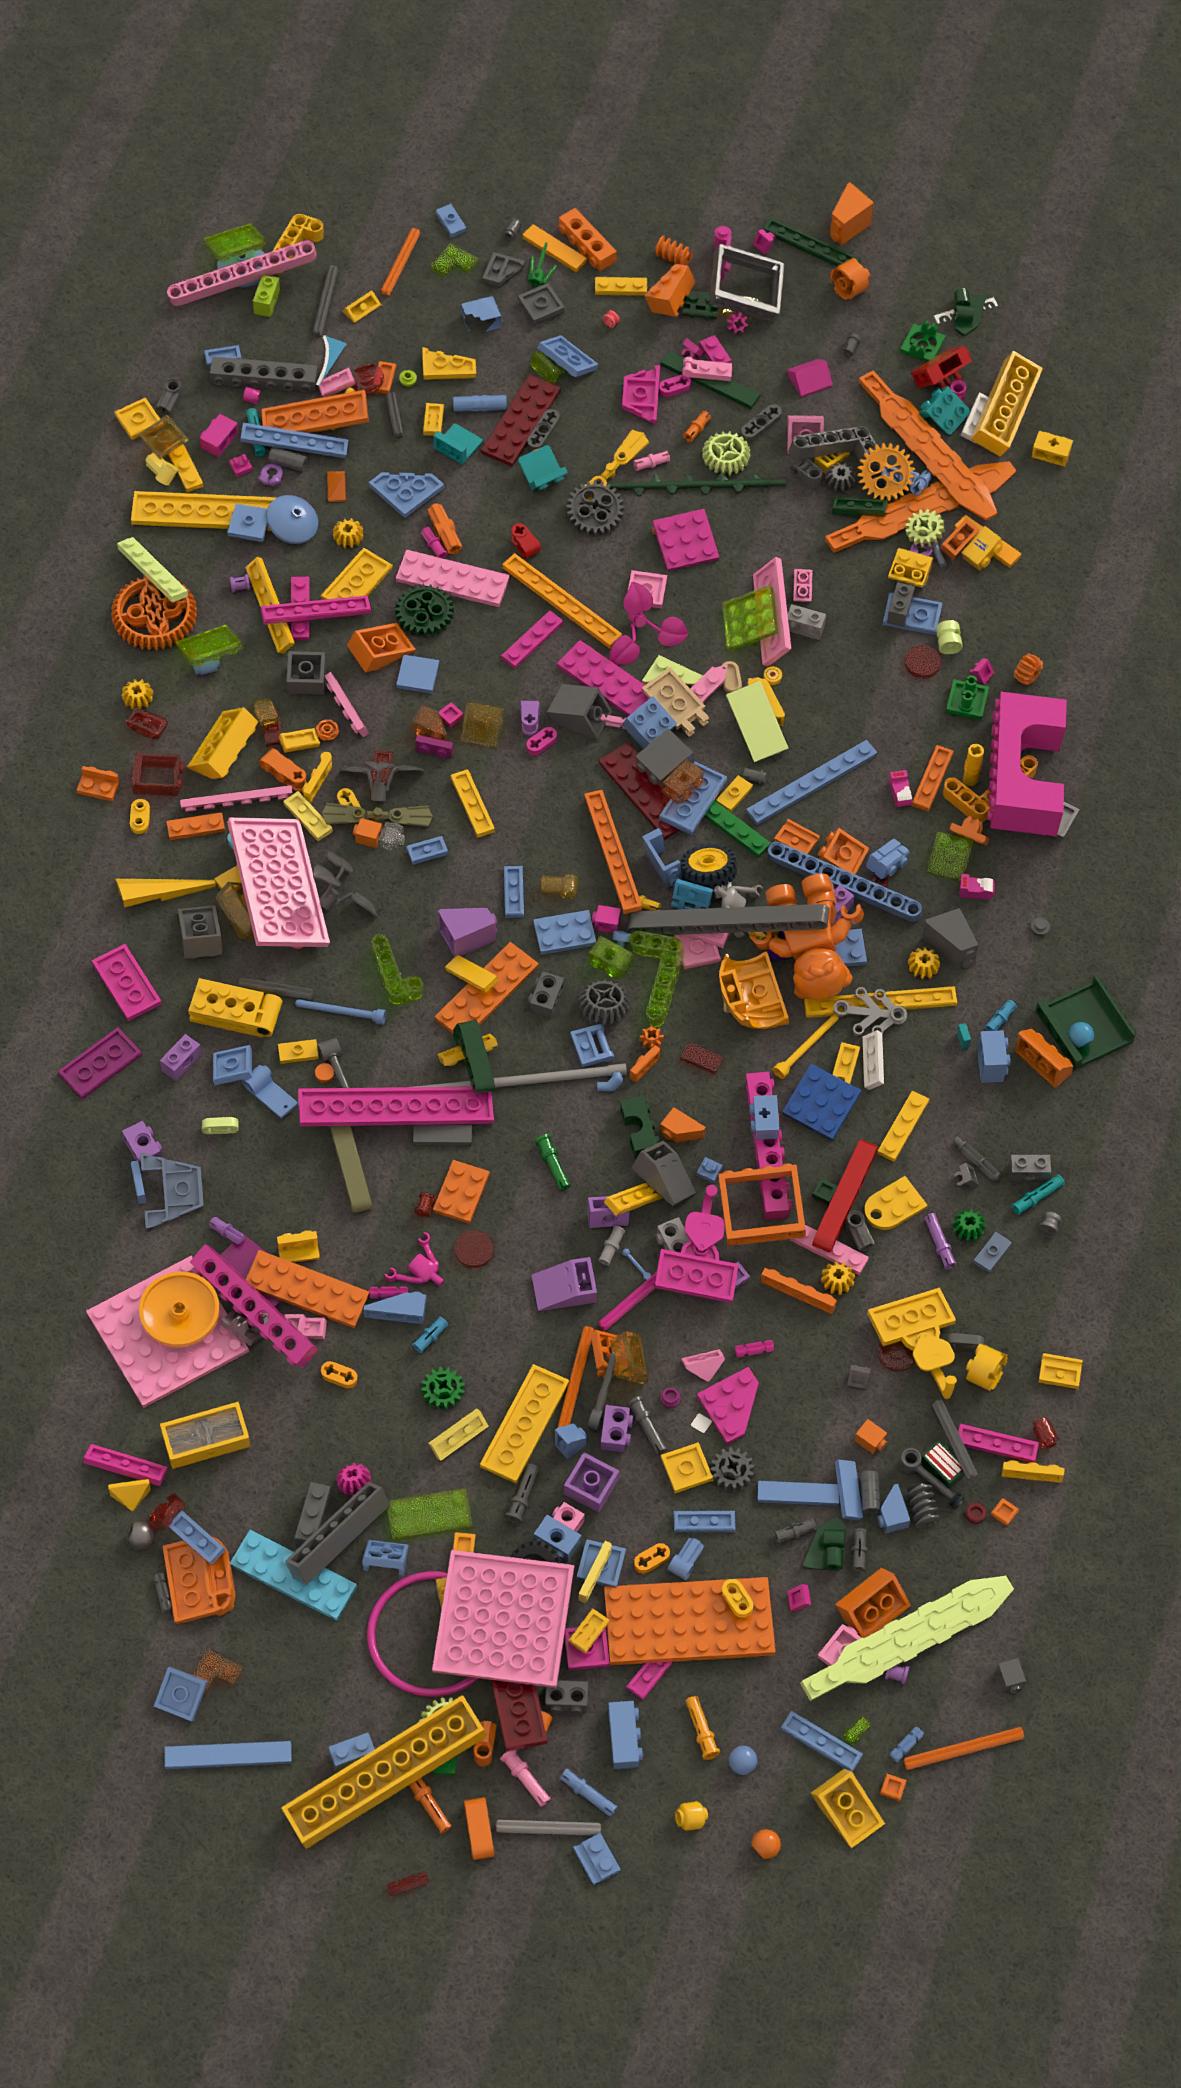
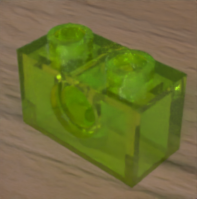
[588,936,633,979]

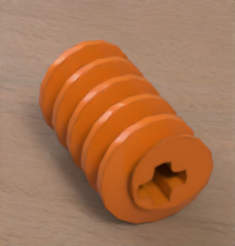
[655,235,694,266]

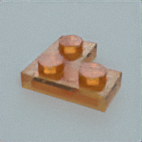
[193,1649,244,1696]

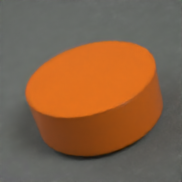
[315,1063,335,1083]

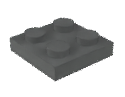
[518,283,565,324]

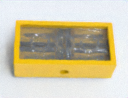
[160,1402,250,1469]

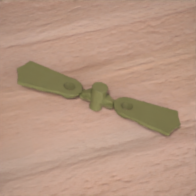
[322,803,433,827]

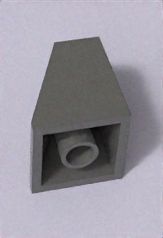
[547,684,612,739]
[635,729,694,788]
[922,908,978,969]

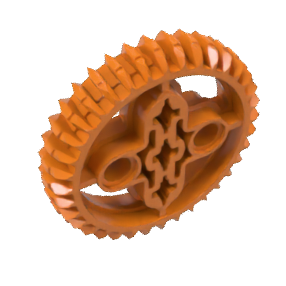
[111,575,197,651]

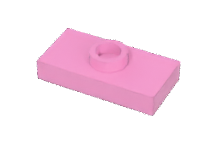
[318,368,356,397]

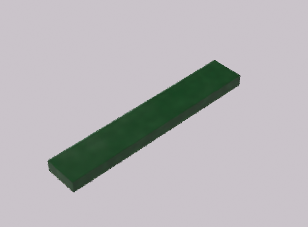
[763,218,861,267]
[660,350,760,409]

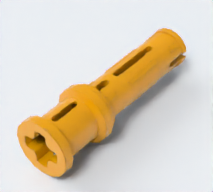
[685,1696,721,1760]

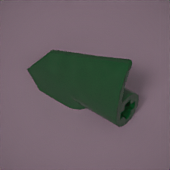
[954,288,987,336]
[803,1516,846,1571]

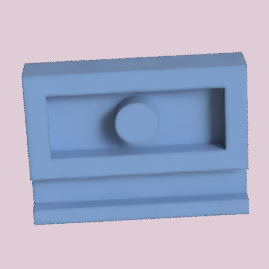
[573,1833,621,1886]

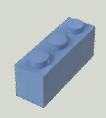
[608,1701,643,1769]

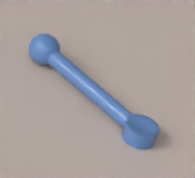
[622,1248,651,1280]

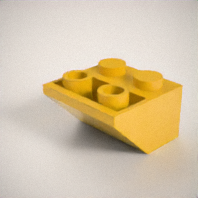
[888,548,933,588]

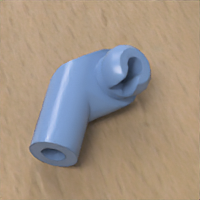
[597,1072,623,1092]

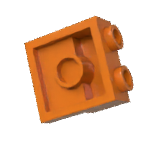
[817,828,869,874]

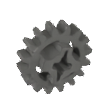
[710,1447,754,1491]

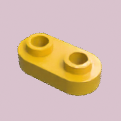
[130,799,150,834]
[722,1579,753,1618]

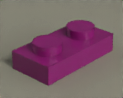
[415,735,453,758]

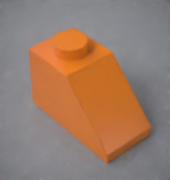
[660,1107,706,1142]

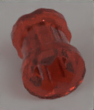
[414,1192,436,1218]

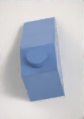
[364,1292,426,1324]

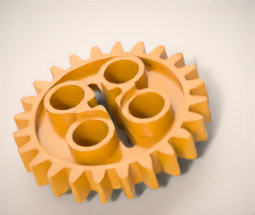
[857,443,915,501]

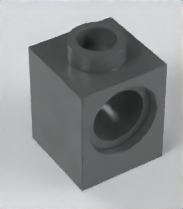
[996,1658,1026,1694]

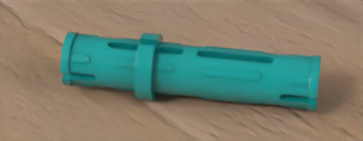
[246,408,266,457]
[1012,1174,1065,1215]

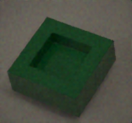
[812,1178,838,1205]

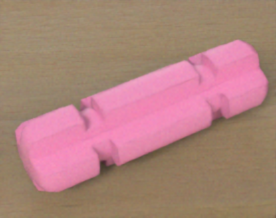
[600,714,626,729]

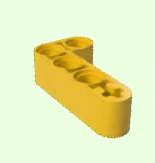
[271,214,324,274]

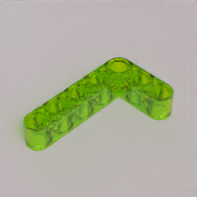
[629,931,684,1028]

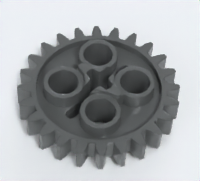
[566,480,624,536]

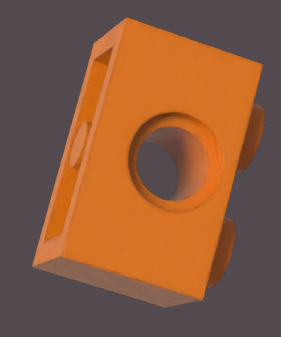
[940,518,979,560]

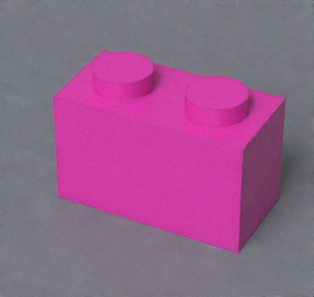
[199,414,238,457]

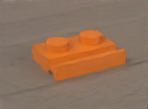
[774,819,820,855]

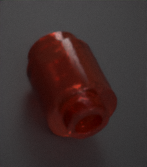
[1033,1417,1059,1449]

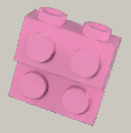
[817,1624,861,1666]

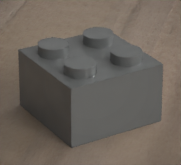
[287,651,326,695]

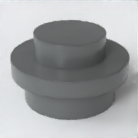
[1031,918,1050,936]

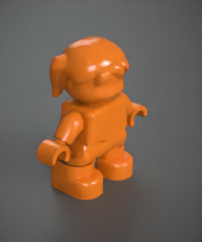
[751,874,864,1001]

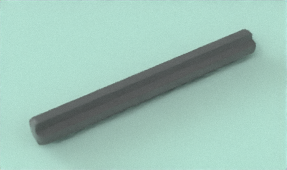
[313,265,338,337]
[932,1400,978,1480]

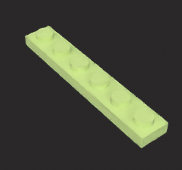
[117,537,188,602]

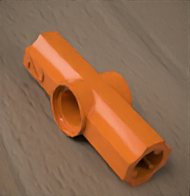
[427,503,462,555]

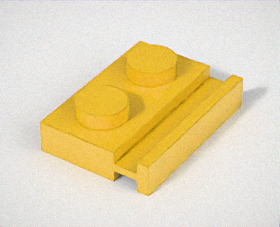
[1039,1353,1083,1389]

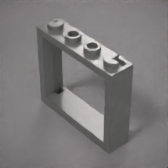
[709,244,784,323]

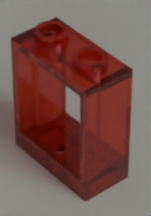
[132,753,184,796]

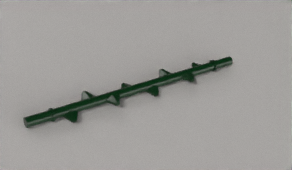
[608,473,786,496]

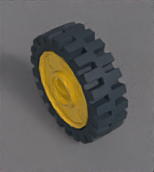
[681,843,737,889]

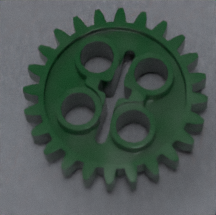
[395,584,454,637]

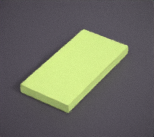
[726,681,788,763]

